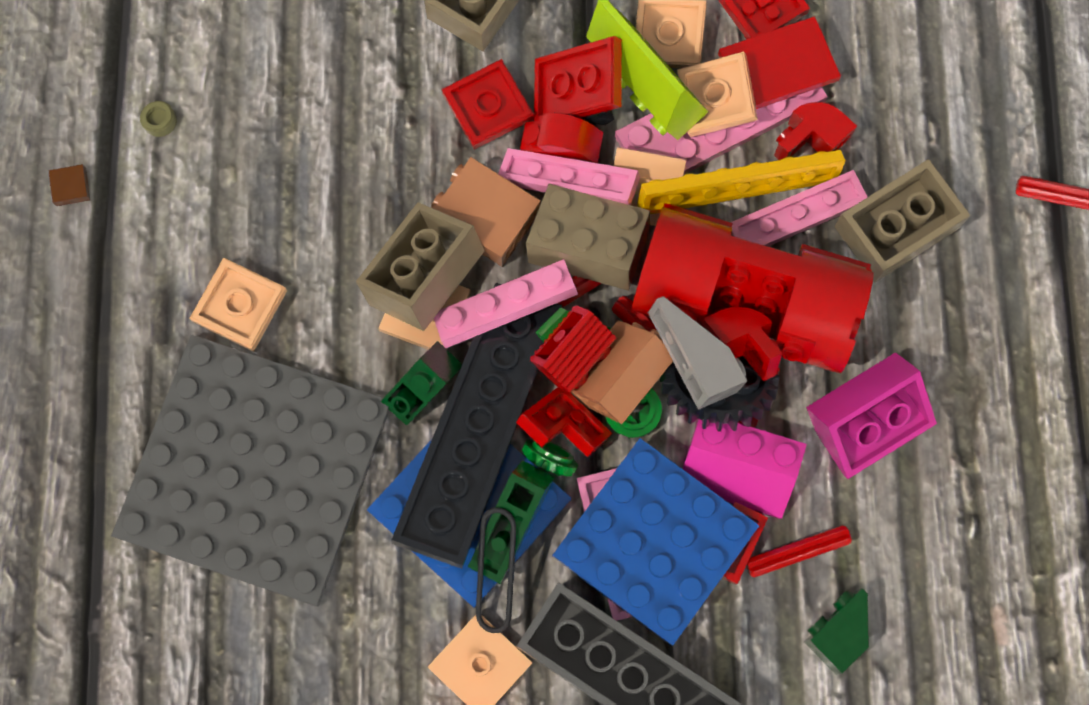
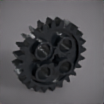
[660,356,780,432]

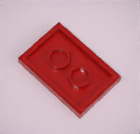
[718,16,841,109]
[534,36,622,121]

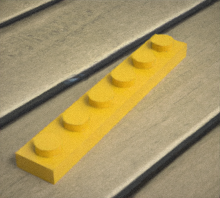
[637,150,846,214]

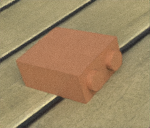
[431,157,541,267]
[572,320,673,424]

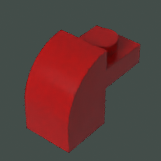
[774,102,857,160]
[520,113,604,163]
[702,307,782,381]

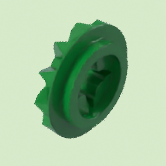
[606,388,662,439]
[522,440,578,477]

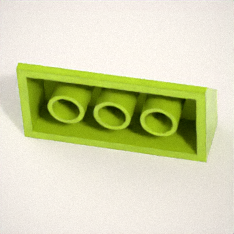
[586,0,709,140]

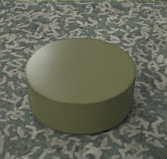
[140,101,177,137]

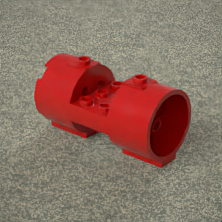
[631,203,874,374]

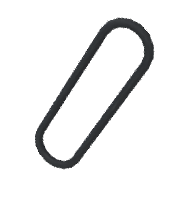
[476,507,516,633]

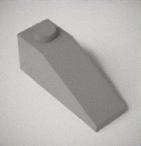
[648,297,747,410]

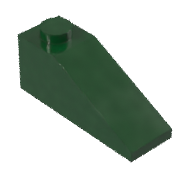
[468,460,555,584]

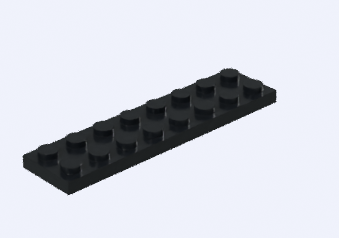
[391,283,562,569]

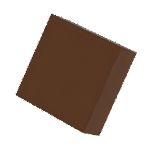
[48,164,90,206]

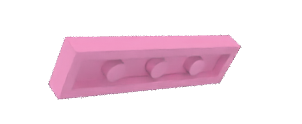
[498,148,640,205]
[731,170,867,247]
[434,259,578,348]

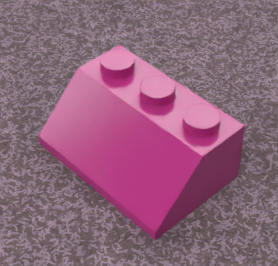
[806,352,937,479]
[682,419,807,519]

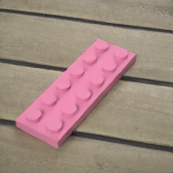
[614,87,828,175]

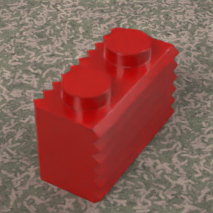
[530,305,617,394]

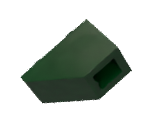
[381,341,462,426]
[804,588,869,675]

